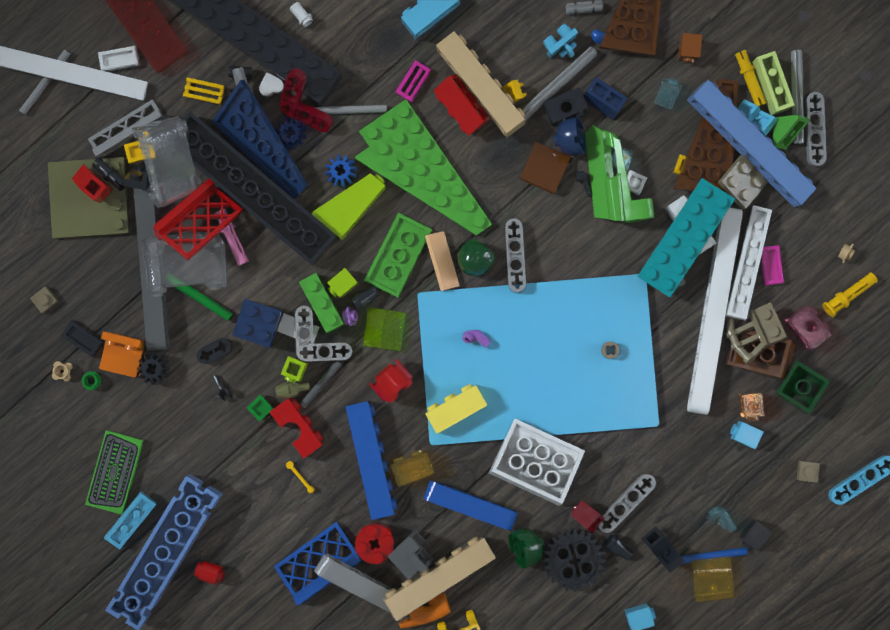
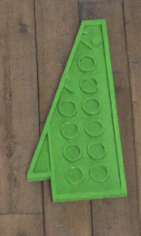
[355,99,492,236]

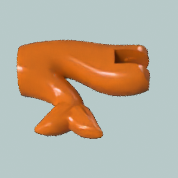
[398,593,451,629]

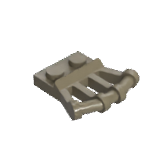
[725,302,788,364]

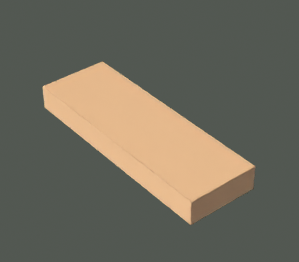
[425,231,460,291]

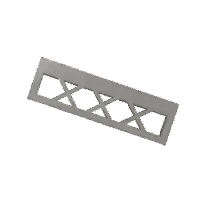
[88,99,165,158]

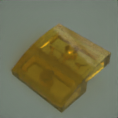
[691,556,734,602]

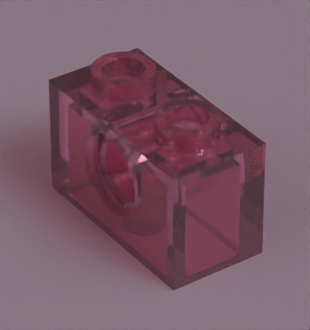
[785,305,832,350]

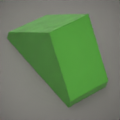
[773,115,810,150]

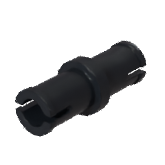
[92,157,126,191]

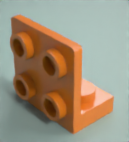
[99,331,146,378]

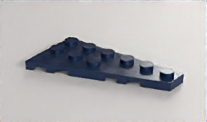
[212,79,308,200]

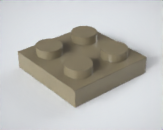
[718,155,768,209]

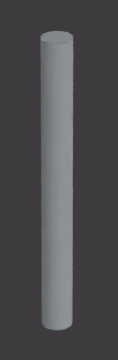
[19,50,71,115]
[314,105,387,114]

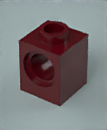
[571,500,605,533]

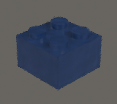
[232,299,284,348]

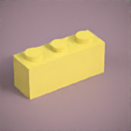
[425,383,487,434]

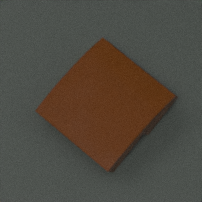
[520,142,571,194]

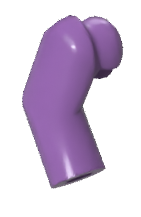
[462,329,491,348]

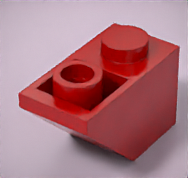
[71,164,113,203]

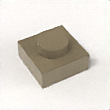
[30,287,59,313]
[797,461,820,483]

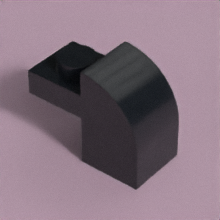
[641,527,685,573]

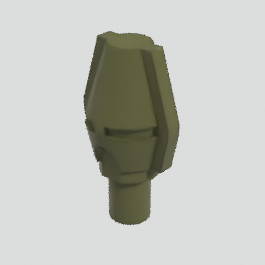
[275,381,310,398]

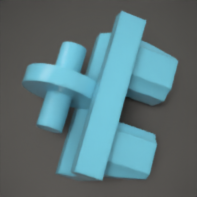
[543,23,578,58]

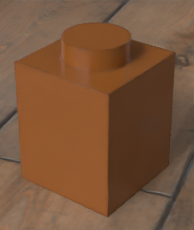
[678,33,702,64]

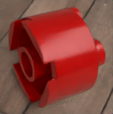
[369,359,413,403]
[355,522,395,564]

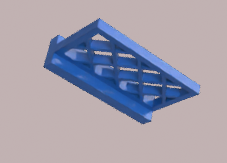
[274,522,364,606]

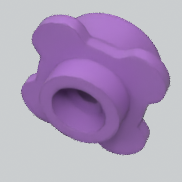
[342,307,358,326]

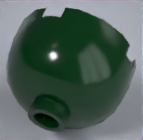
[508,528,544,569]

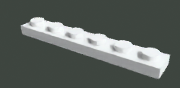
[726,205,772,321]

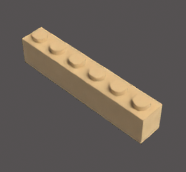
[436,32,526,138]
[383,536,496,621]

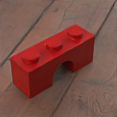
[270,398,324,459]

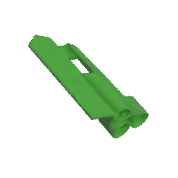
[585,126,655,223]

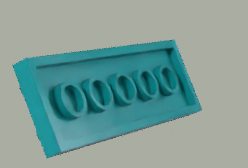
[637,178,735,297]

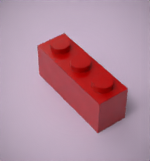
[433,74,491,136]

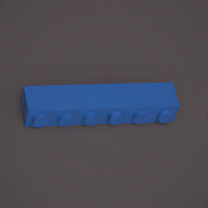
[345,401,397,520]

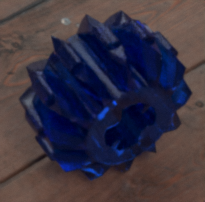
[274,117,307,150]

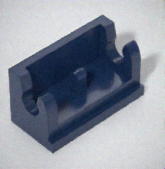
[583,77,628,120]

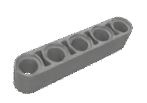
[314,553,393,612]

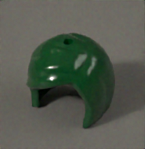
[457,239,495,276]

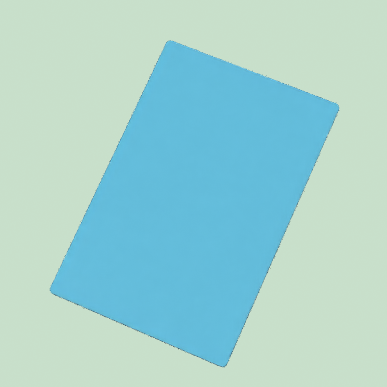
[417,274,659,445]

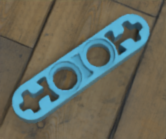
[829,455,890,505]

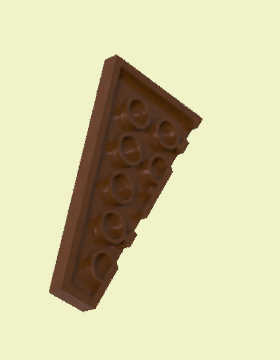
[599,0,661,57]
[673,79,738,193]

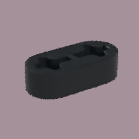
[197,338,232,364]

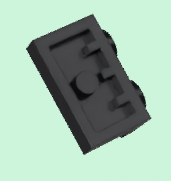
[123,158,161,190]

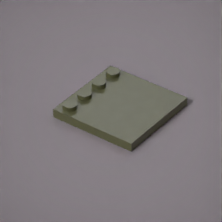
[48,157,130,239]

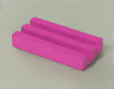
[395,60,432,103]

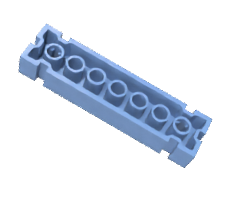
[105,474,223,630]

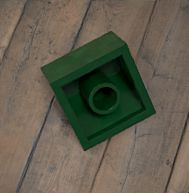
[776,360,830,414]

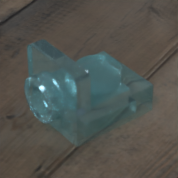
[654,77,681,110]
[705,506,737,533]

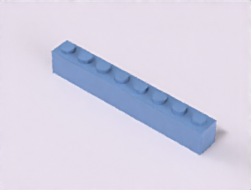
[687,80,816,207]

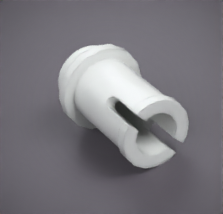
[290,2,313,27]

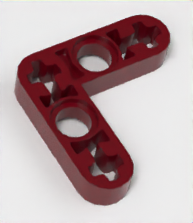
[280,68,333,132]

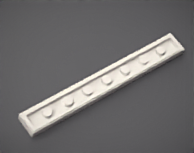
[0,46,148,101]

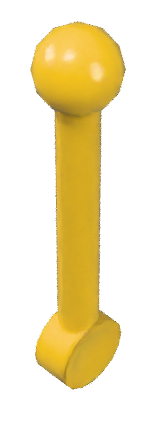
[286,461,315,494]

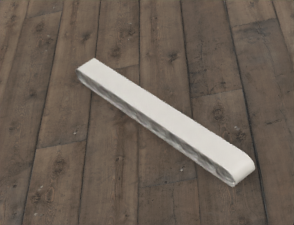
[687,208,742,415]

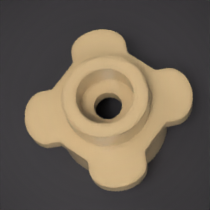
[838,244,855,263]
[52,361,73,381]

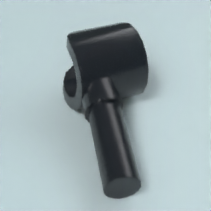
[575,171,592,196]
[213,375,233,402]

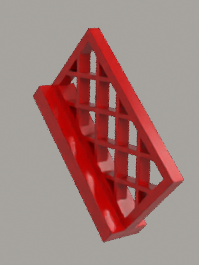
[153,178,243,261]

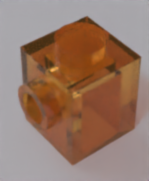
[738,392,765,421]

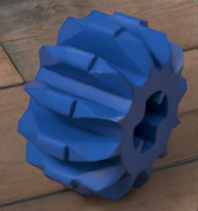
[325,155,357,188]

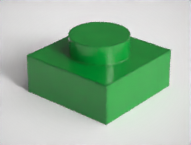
[247,394,274,422]

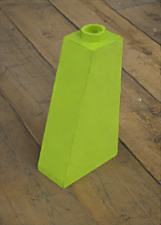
[312,173,386,240]

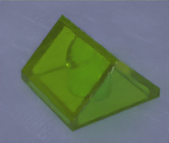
[363,308,406,351]

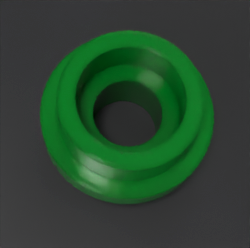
[82,371,101,390]

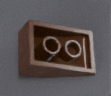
[725,327,796,381]

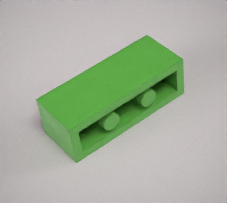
[299,273,345,333]

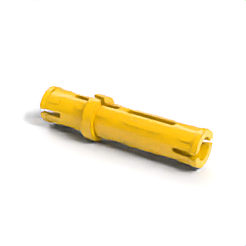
[735,50,767,106]

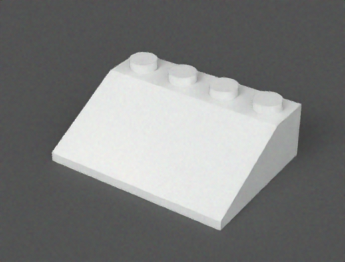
[489,419,585,506]

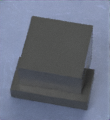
[387,530,434,580]

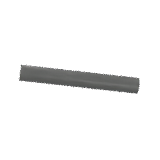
[299,360,342,408]

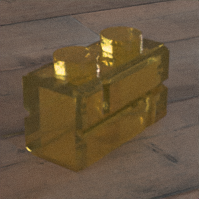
[390,449,435,487]

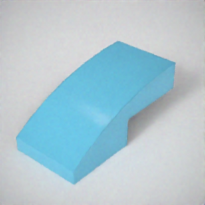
[737,100,777,136]

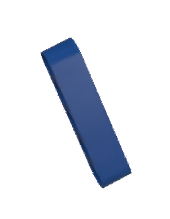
[423,480,518,531]

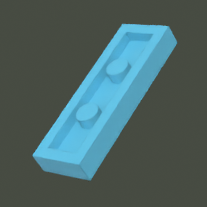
[104,492,156,549]

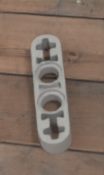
[804,92,827,167]
[505,218,526,293]
[598,473,656,533]

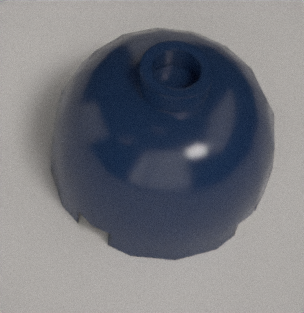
[554,117,586,156]

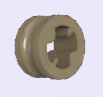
[601,341,619,359]

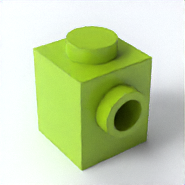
[327,268,359,298]
[281,356,308,383]

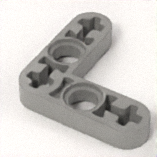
[295,306,352,361]

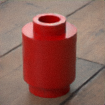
[194,561,225,585]

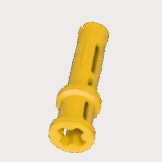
[822,273,878,317]

